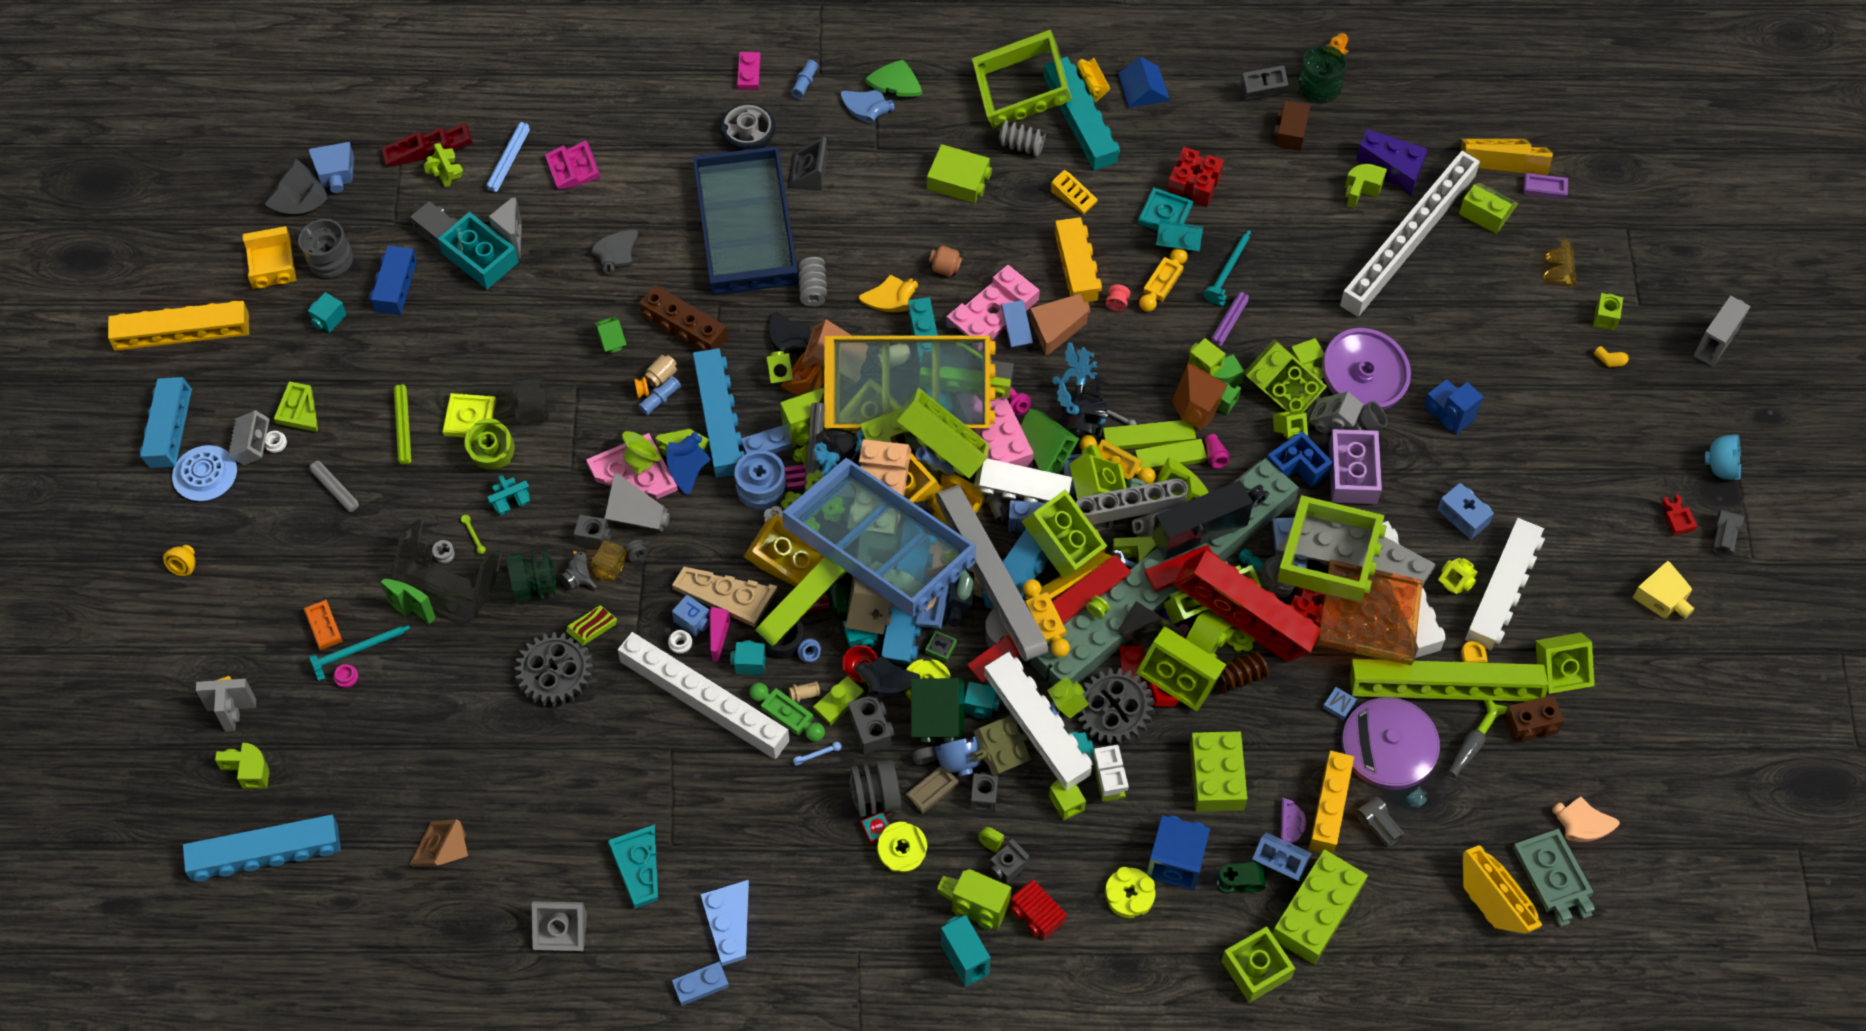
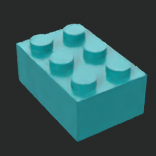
[437,212,519,289]

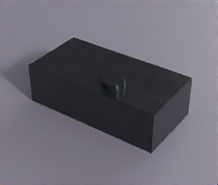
[1152,480,1253,560]

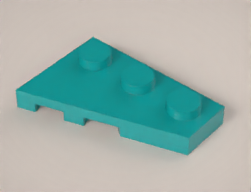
[608,824,658,909]

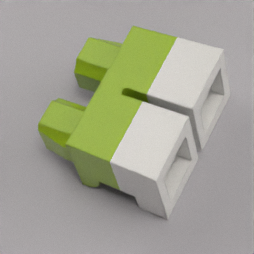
[1093,745,1129,802]

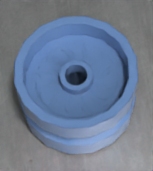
[735,450,786,510]

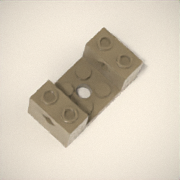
[845,532,900,634]

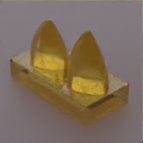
[1543,238,1577,287]

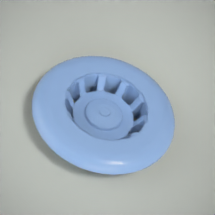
[172,445,237,501]

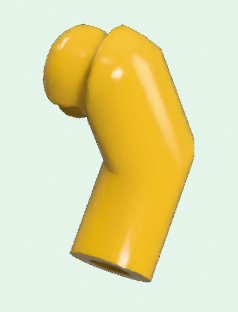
[1593,346,1629,368]

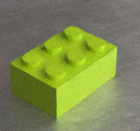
[1021,489,1107,578]
[1136,626,1226,711]
[1190,732,1247,812]

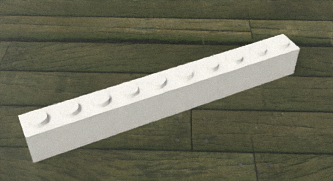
[1340,151,1480,317]

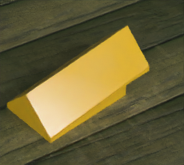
[1461,139,1553,176]

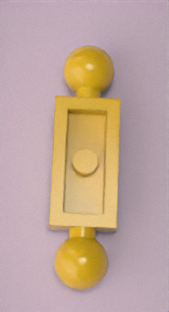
[1139,248,1187,312]
[1079,435,1156,484]
[1022,579,1070,657]

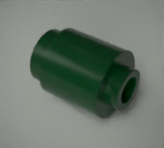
[828,583,850,620]

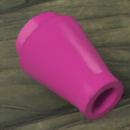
[1204,434,1230,468]

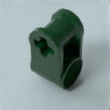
[1216,861,1266,894]

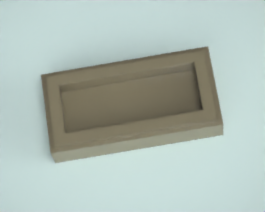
[906,766,959,814]

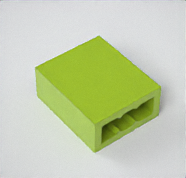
[927,144,992,204]

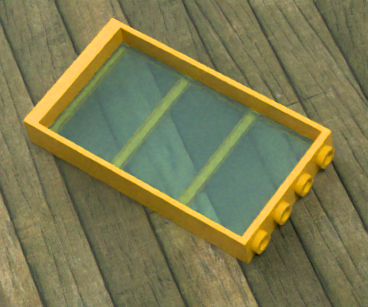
[824,336,996,429]

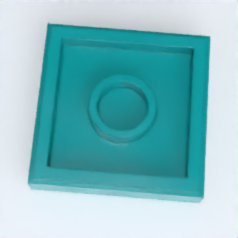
[1138,187,1194,231]

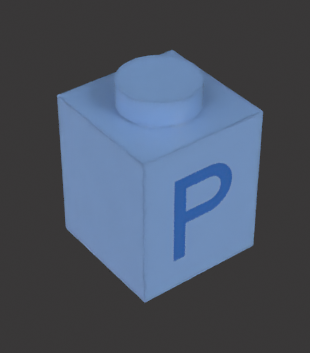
[672,595,710,637]

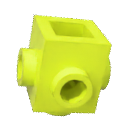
[1438,558,1478,594]

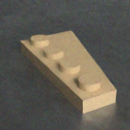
[672,567,778,627]

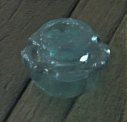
[1405,787,1427,809]

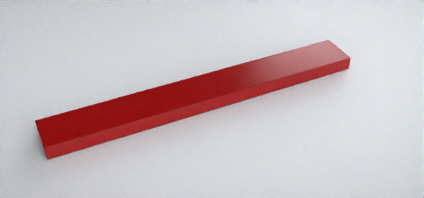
[967,555,1131,684]

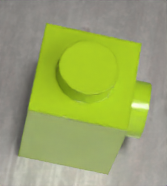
[1047,676,1089,718]

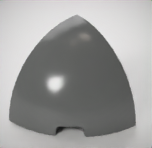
[265,159,327,214]

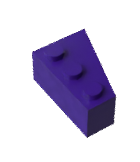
[1356,129,1428,196]

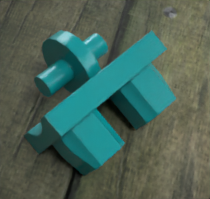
[487,475,530,516]

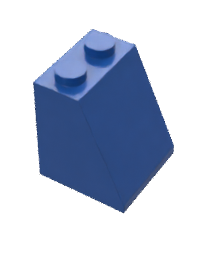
[1147,815,1210,891]

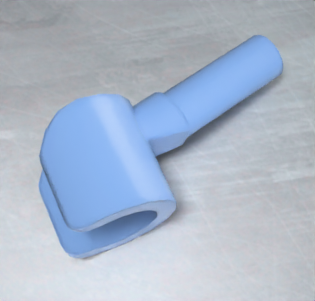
[1110,550,1137,568]

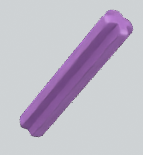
[1211,292,1249,346]

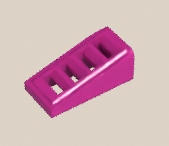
[710,607,730,662]

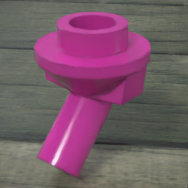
[1010,387,1031,415]

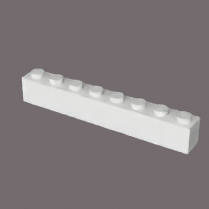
[618,632,789,760]

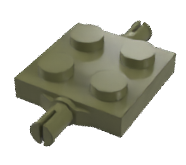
[970,715,1031,776]

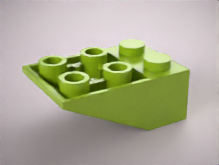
[1244,339,1327,412]

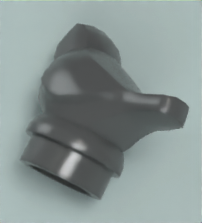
[560,551,598,590]

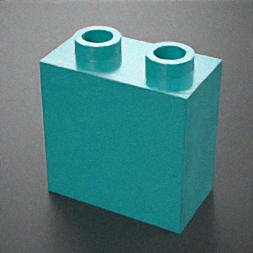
[941,915,991,987]

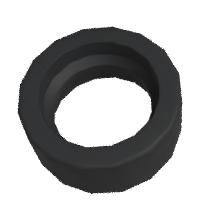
[759,616,804,659]

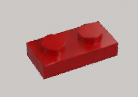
[1119,645,1147,691]

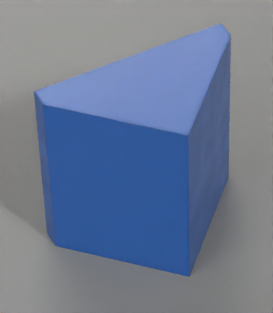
[1118,56,1169,108]

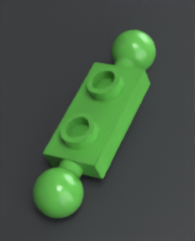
[750,682,825,742]

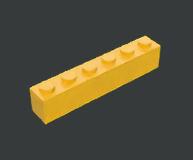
[108,301,249,351]

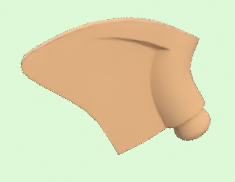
[1552,797,1620,842]

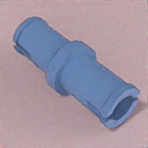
[791,60,818,99]
[638,376,681,416]
[915,446,955,476]

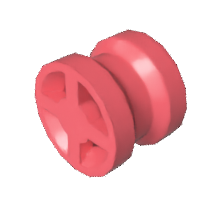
[1105,284,1131,312]

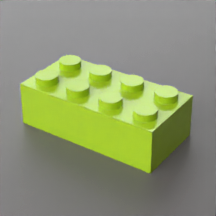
[897,387,990,479]
[1272,849,1368,965]

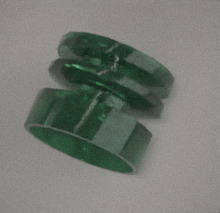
[1298,45,1347,103]
[507,547,557,603]

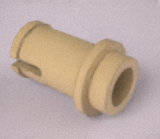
[788,681,820,703]

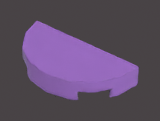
[1280,798,1306,844]

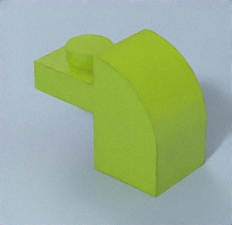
[1345,164,1387,209]
[215,743,269,789]

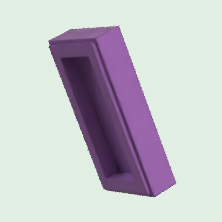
[1523,173,1568,200]

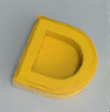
[1461,641,1488,663]

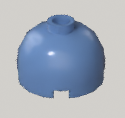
[935,736,983,777]

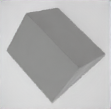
[489,198,522,259]
[532,901,587,951]

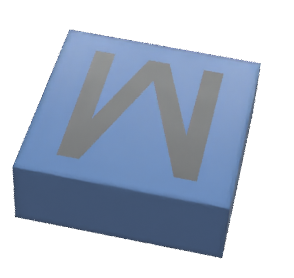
[1323,687,1357,721]

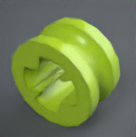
[1086,595,1110,619]

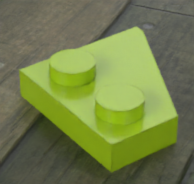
[274,381,318,432]

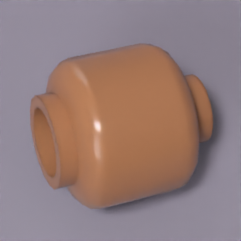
[929,245,962,277]

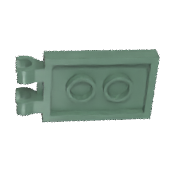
[1513,829,1595,927]

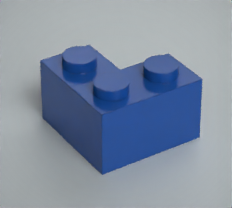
[1424,379,1483,435]
[1267,431,1333,488]

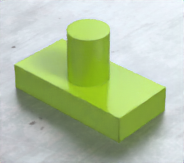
[813,676,865,726]

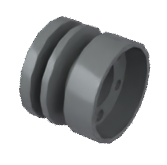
[298,219,354,278]
[849,759,901,817]

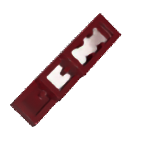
[382,122,473,167]

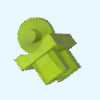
[424,143,463,187]

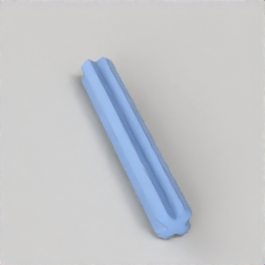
[486,122,530,192]

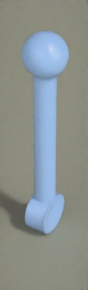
[793,742,841,765]

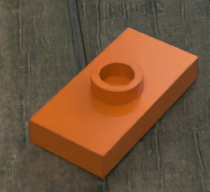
[304,600,343,651]

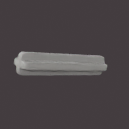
[310,461,359,512]

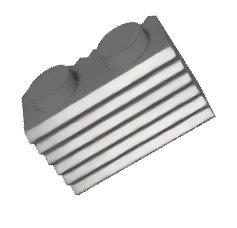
[228,410,269,465]

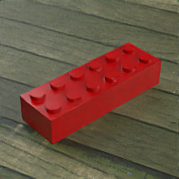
[1173,550,1321,663]

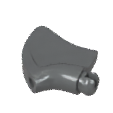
[592,230,638,274]

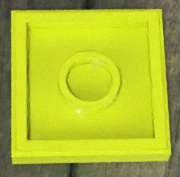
[443,393,496,437]

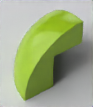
[1148,457,1209,515]

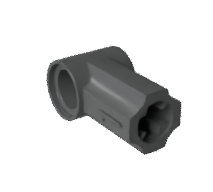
[1712,509,1744,557]
[1355,796,1404,848]

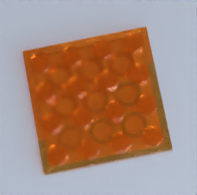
[1317,559,1423,666]

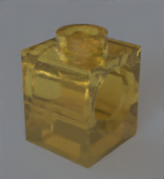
[591,540,627,581]

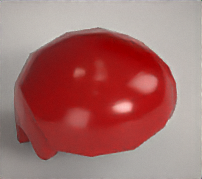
[842,645,878,683]

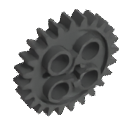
[515,632,594,707]
[1077,668,1155,746]

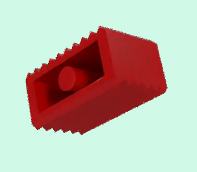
[1010,879,1067,940]

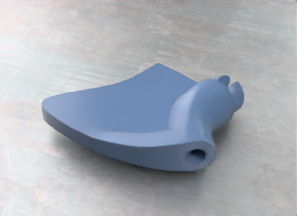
[841,90,895,124]

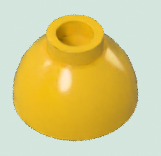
[163,545,195,576]

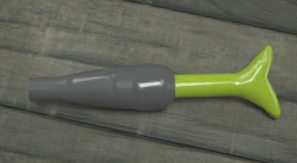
[1448,700,1508,778]

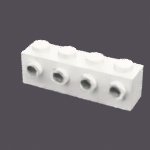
[974,459,1072,503]

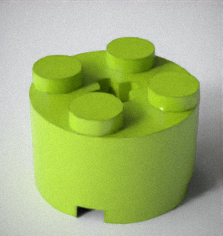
[465,418,515,470]

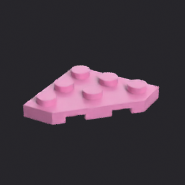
[586,433,678,499]

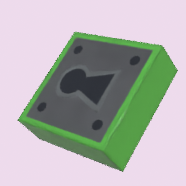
[925,631,957,662]

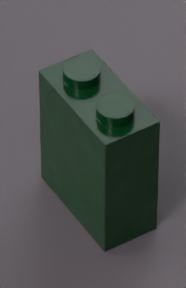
[911,678,964,743]

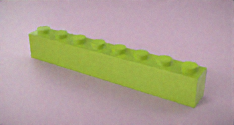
[1349,659,1548,701]

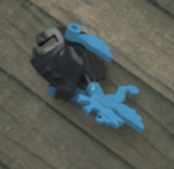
[1053,342,1108,437]
[813,428,865,486]

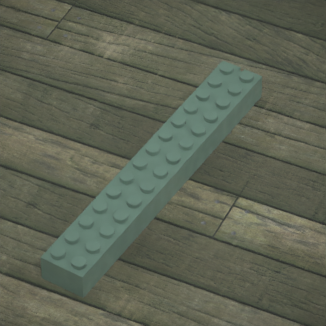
[1030,458,1299,686]

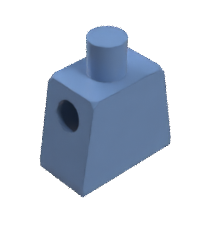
[309,142,354,193]

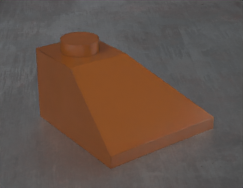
[1172,363,1228,430]

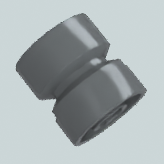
[1346,401,1387,431]

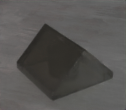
[1118,601,1184,649]

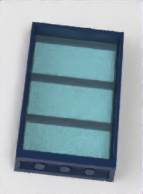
[693,146,799,295]

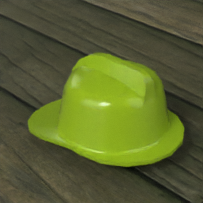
[622,431,661,475]

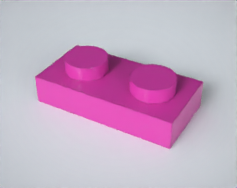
[737,52,761,90]

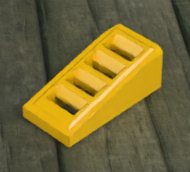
[1051,170,1098,215]

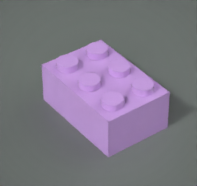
[1329,429,1382,504]

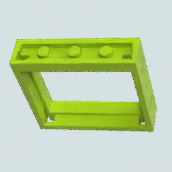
[972,30,1072,129]
[1278,495,1387,603]

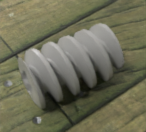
[999,120,1046,156]
[798,257,827,306]

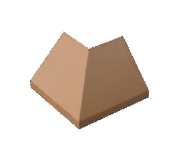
[409,819,468,867]

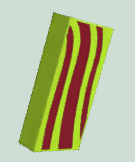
[566,605,617,645]

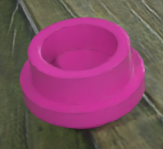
[334,664,358,688]

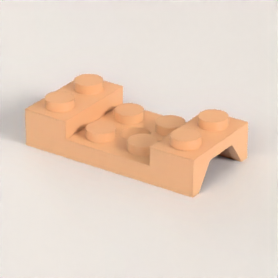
[847,439,912,538]

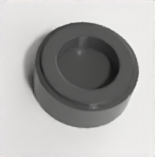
[912,747,937,765]

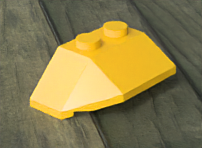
[1463,845,1542,934]

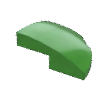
[865,60,922,97]

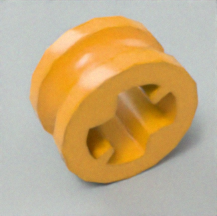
[634,377,649,399]

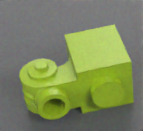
[1290,338,1324,381]

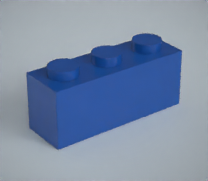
[369,246,417,315]

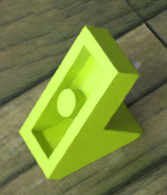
[1112,537,1157,564]

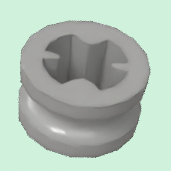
[432,540,455,564]

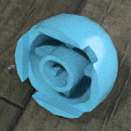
[1705,435,1741,480]

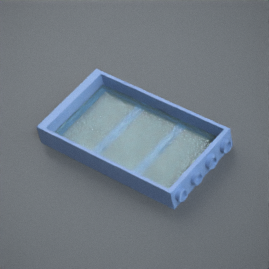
[783,458,976,618]

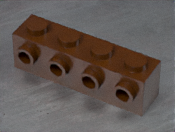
[639,285,728,352]

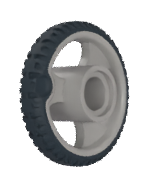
[720,103,775,150]

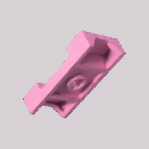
[946,265,1040,352]

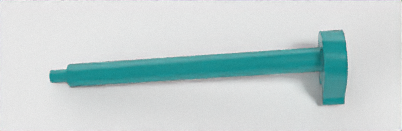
[1203,230,1251,307]
[309,625,410,681]

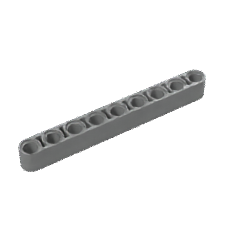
[935,485,1048,661]

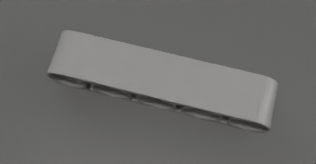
[1076,479,1188,525]

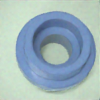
[797,638,821,662]

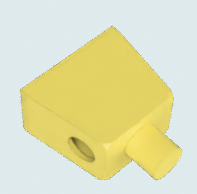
[1633,561,1695,619]

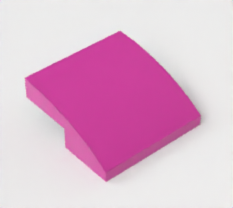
[545,140,601,189]

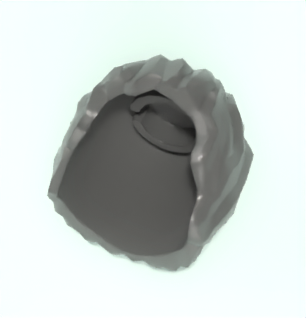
[1257,554,1299,598]

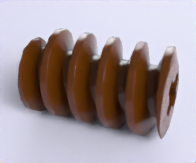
[1216,651,1269,694]

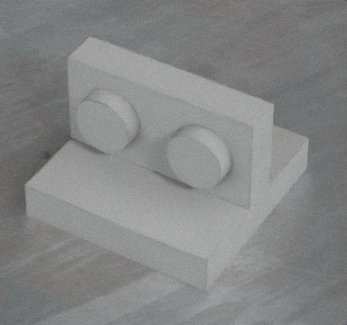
[196,679,256,732]

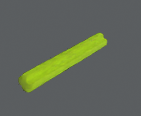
[394,384,411,465]

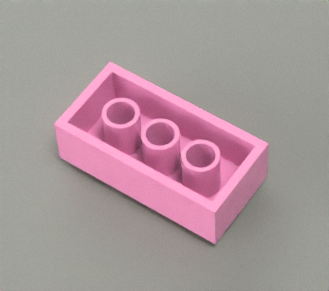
[956,392,1034,468]

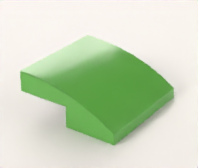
[381,579,436,624]

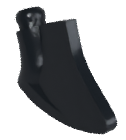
[769,312,810,354]
[855,656,920,698]

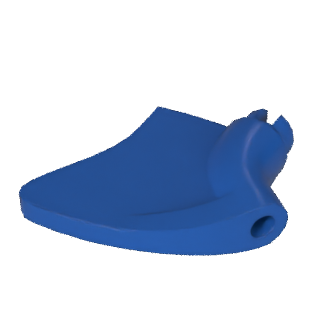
[666,432,711,494]

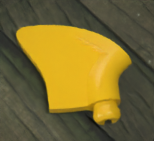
[859,275,918,312]

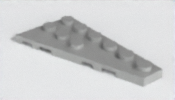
[1276,515,1435,586]

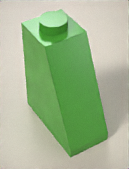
[1021,409,1079,474]

